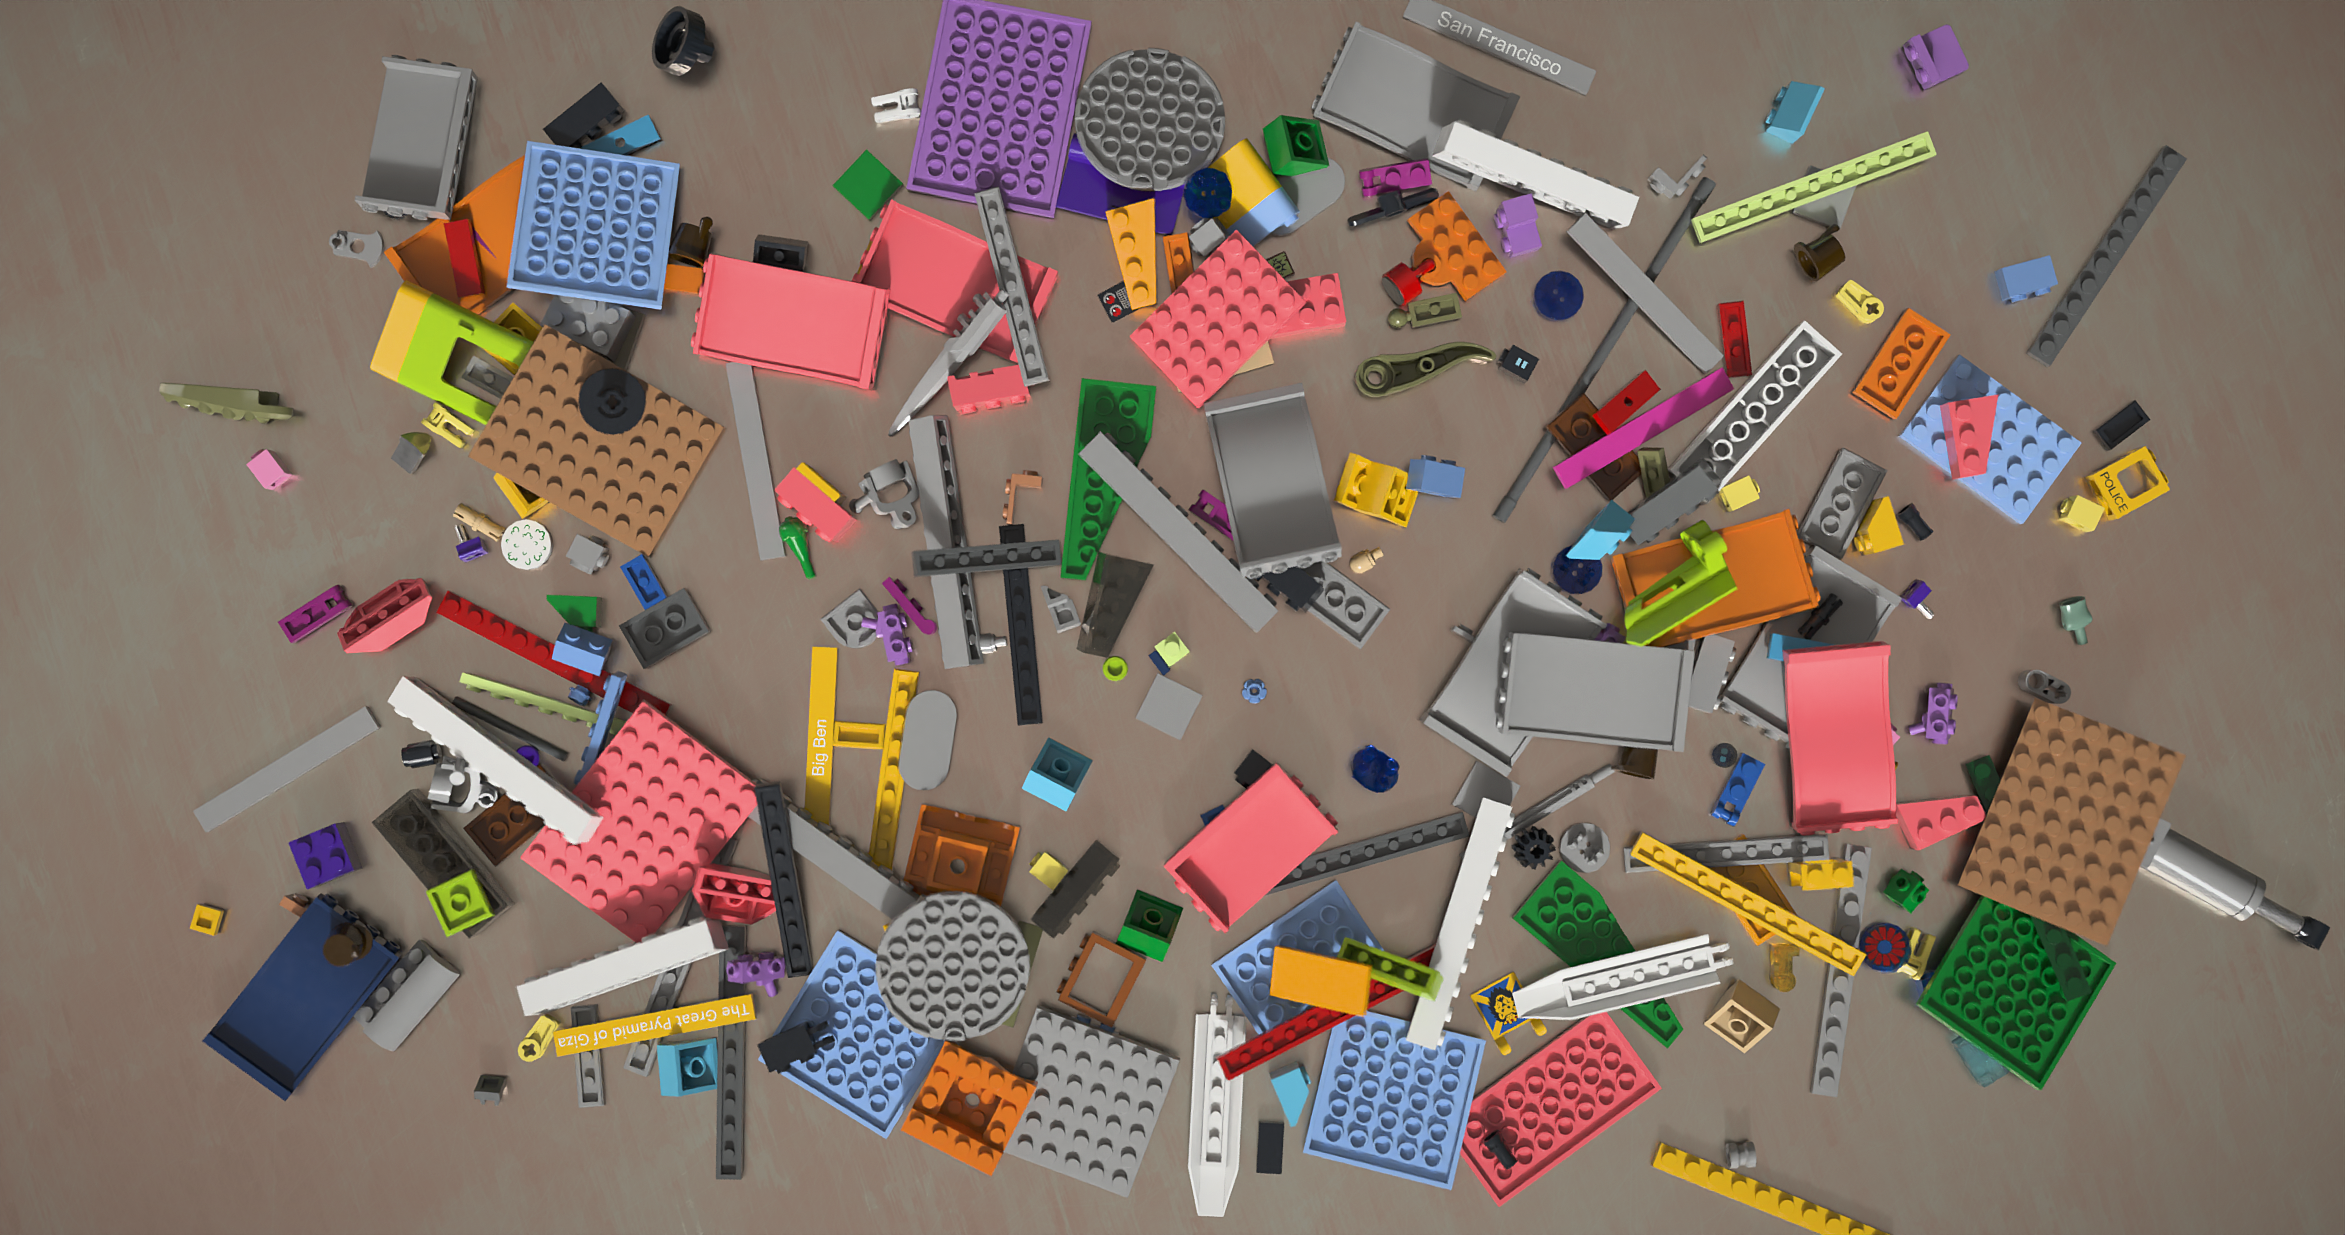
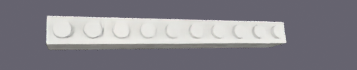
[387,676,604,844]
[1406,798,1515,1050]

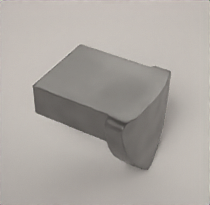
[391,432,430,474]

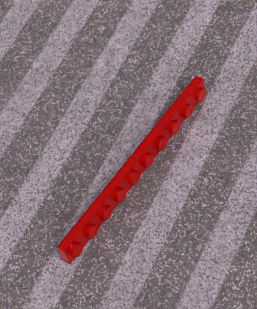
[436,590,672,716]
[1216,944,1436,1081]

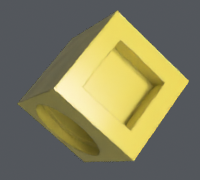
[1719,476,1760,512]
[2059,495,2105,532]
[1029,851,1069,890]

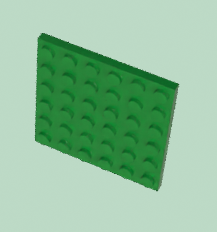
[1916,895,2116,1091]

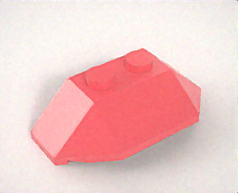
[337,578,432,653]
[692,863,776,925]

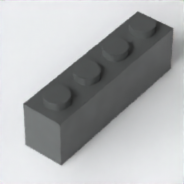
[1628,458,1722,545]

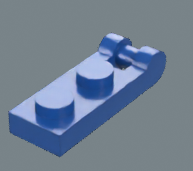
[1711,753,1765,827]

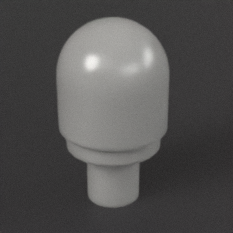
[979,633,1007,654]

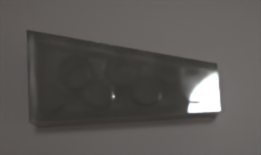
[1077,552,1154,658]
[1030,839,1120,939]

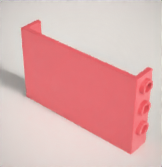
[1164,762,1338,933]

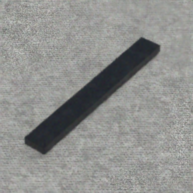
[999,524,1043,726]
[754,781,813,978]

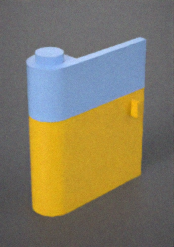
[1187,138,1300,247]

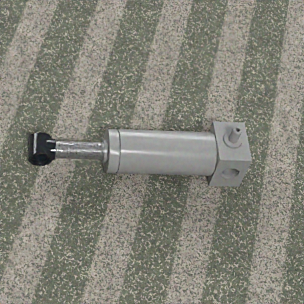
[2140,818,2330,950]

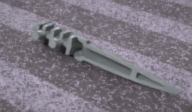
[888,289,1009,436]

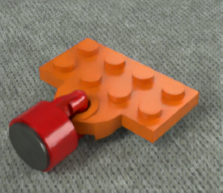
[1382,191,1507,306]

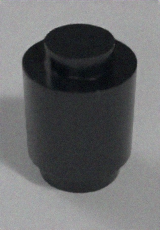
[401,740,442,769]

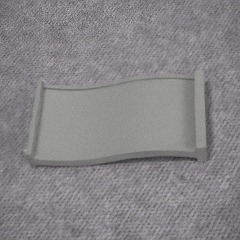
[1311,21,1520,191]
[1204,383,1342,578]
[1720,546,1902,750]
[1420,568,1607,777]
[1496,632,1695,752]

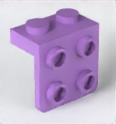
[1903,25,1969,90]

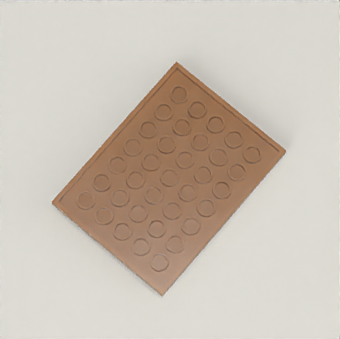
[468,324,724,557]
[1958,698,2186,946]

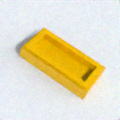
[833,721,886,750]

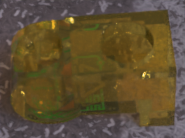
[1769,944,1800,992]

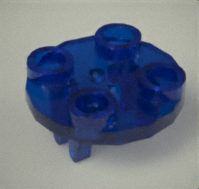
[1184,168,1232,218]
[1533,271,1584,322]
[1552,545,1603,594]
[1351,745,1400,793]

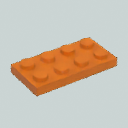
[1852,308,1951,419]

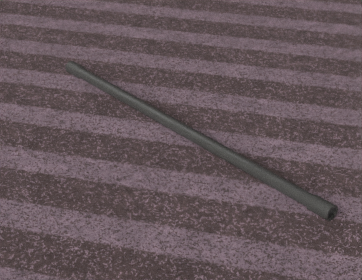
[1493,177,1716,523]

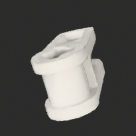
[871,88,921,123]

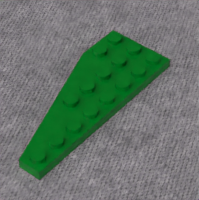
[1060,378,1156,580]
[1512,860,1684,1049]

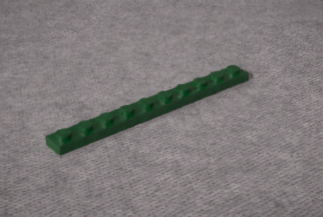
[1965,755,2092,1001]

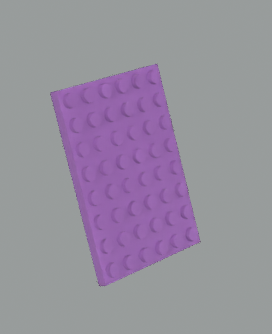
[906,0,1092,218]

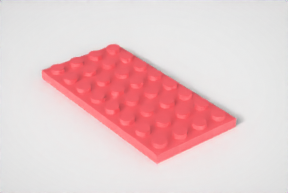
[1460,1012,1662,1207]

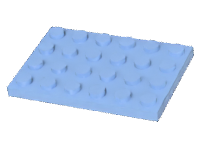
[1899,355,2081,524]
[1211,879,1384,1035]

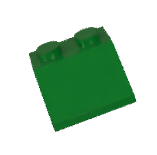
[1263,115,1330,176]
[1116,890,1183,962]

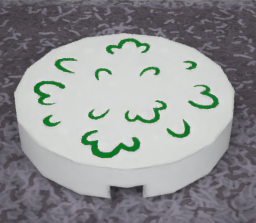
[501,519,553,570]

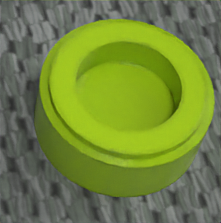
[1103,656,1128,681]

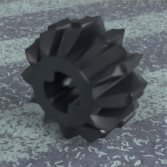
[1512,826,1556,870]

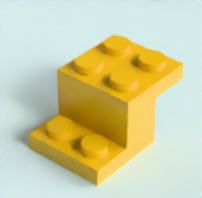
[1334,453,1418,528]

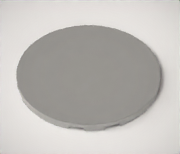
[1075,48,1225,191]
[876,891,1030,1041]

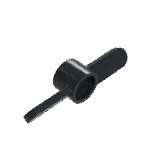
[1347,188,1439,226]

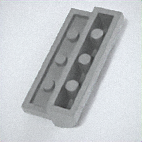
[354,939,460,1051]

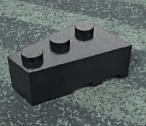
[1254,566,1324,613]

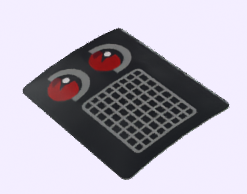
[1097,281,1142,323]

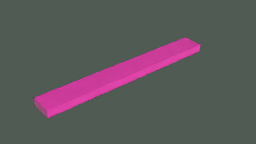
[1553,367,1734,489]

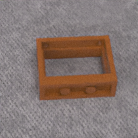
[1056,930,1147,1028]

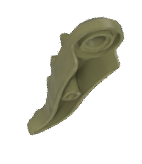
[1355,342,1496,397]
[159,383,294,424]

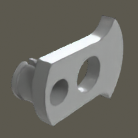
[329,230,384,268]

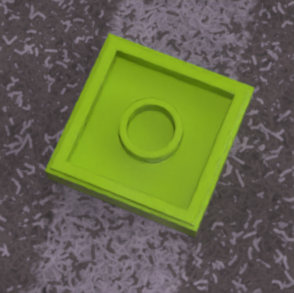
[426,869,495,937]

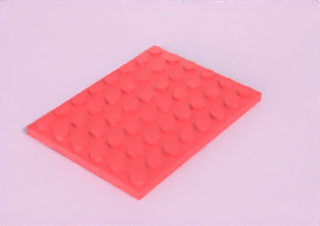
[520,700,757,943]

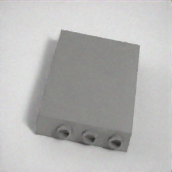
[355,55,478,220]

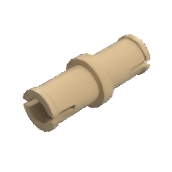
[453,503,506,542]

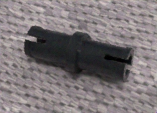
[1798,593,1843,640]

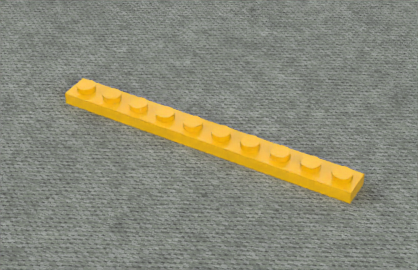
[1630,831,1866,976]
[1651,1142,1892,1235]

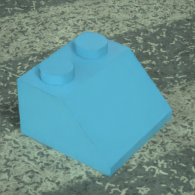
[1765,81,1825,144]
[1566,500,1635,560]
[1022,737,1093,811]
[657,1038,718,1097]
[1269,1061,1311,1127]

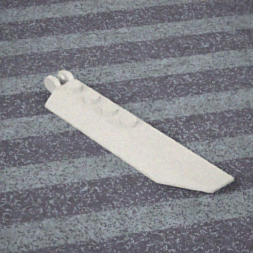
[1512,934,1734,1020]
[1188,994,1246,1217]

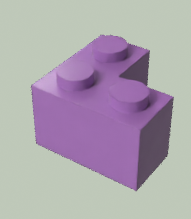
[1494,193,1542,258]

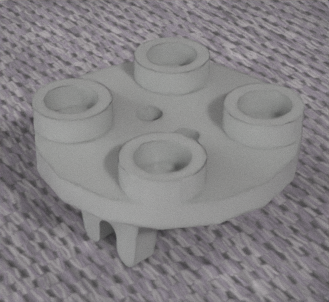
[1559,822,1610,873]

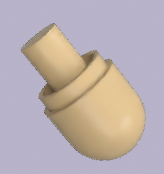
[1350,547,1384,573]

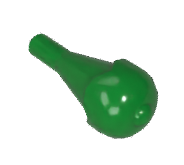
[779,516,816,579]

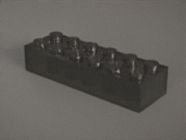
[372,788,515,939]

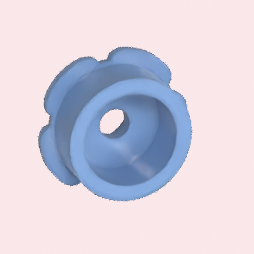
[1242,679,1267,703]
[568,685,592,707]

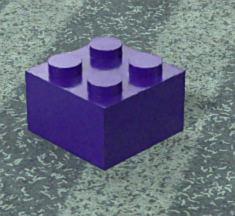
[288,822,362,889]

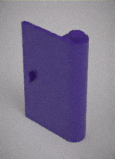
[1056,133,1191,235]

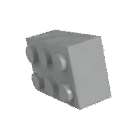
[540,295,636,362]

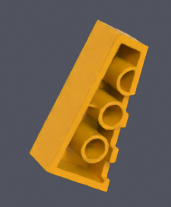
[1106,198,1157,310]

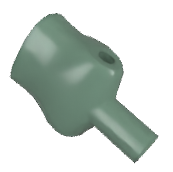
[2059,596,2093,645]

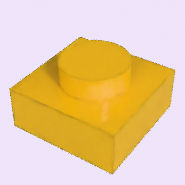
[189,904,224,936]

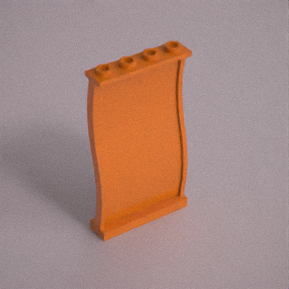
[384,155,525,315]
[1611,509,1820,647]

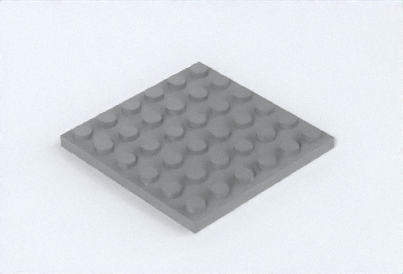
[1004,1005,1180,1198]

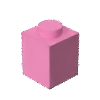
[246,449,292,490]

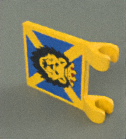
[1470,971,1547,1055]

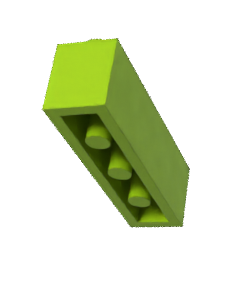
[1337,937,1444,1002]

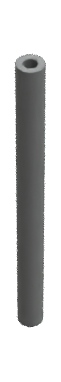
[452,696,568,762]

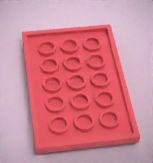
[1130,230,1307,408]

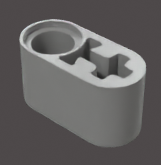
[2018,670,2071,704]

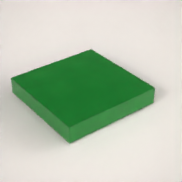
[832,149,904,221]

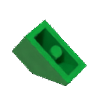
[546,595,602,632]

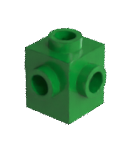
[1883,868,1929,914]

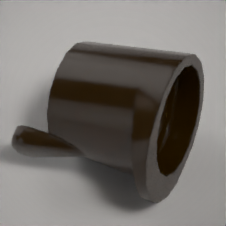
[668,217,713,268]
[1794,224,1846,282]
[1611,746,1658,780]
[323,922,373,967]

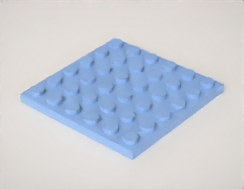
[507,141,680,309]
[758,930,945,1139]
[1303,1011,1486,1190]

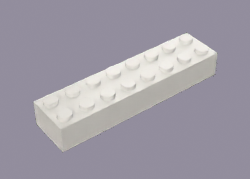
[1432,120,1639,230]
[1668,320,1842,506]
[517,917,729,1016]

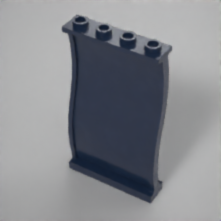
[202,893,403,1101]

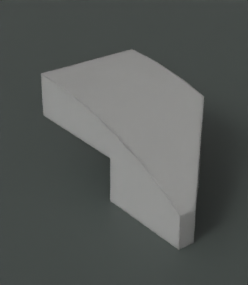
[1041,585,1081,633]

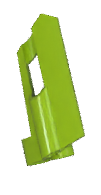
[1625,520,1738,647]

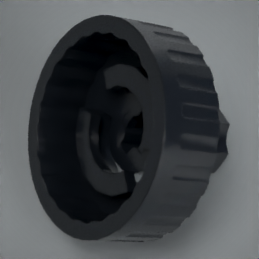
[652,6,715,76]
[578,368,646,435]

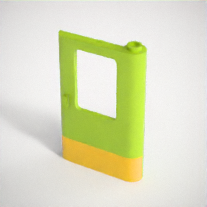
[370,280,534,425]

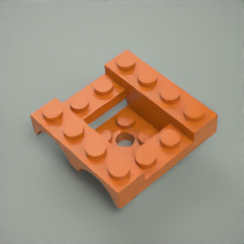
[904,803,1021,908]
[901,1041,1038,1176]

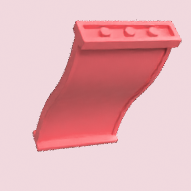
[852,199,1058,365]
[691,254,891,389]
[1782,641,1898,836]

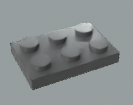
[619,588,711,669]

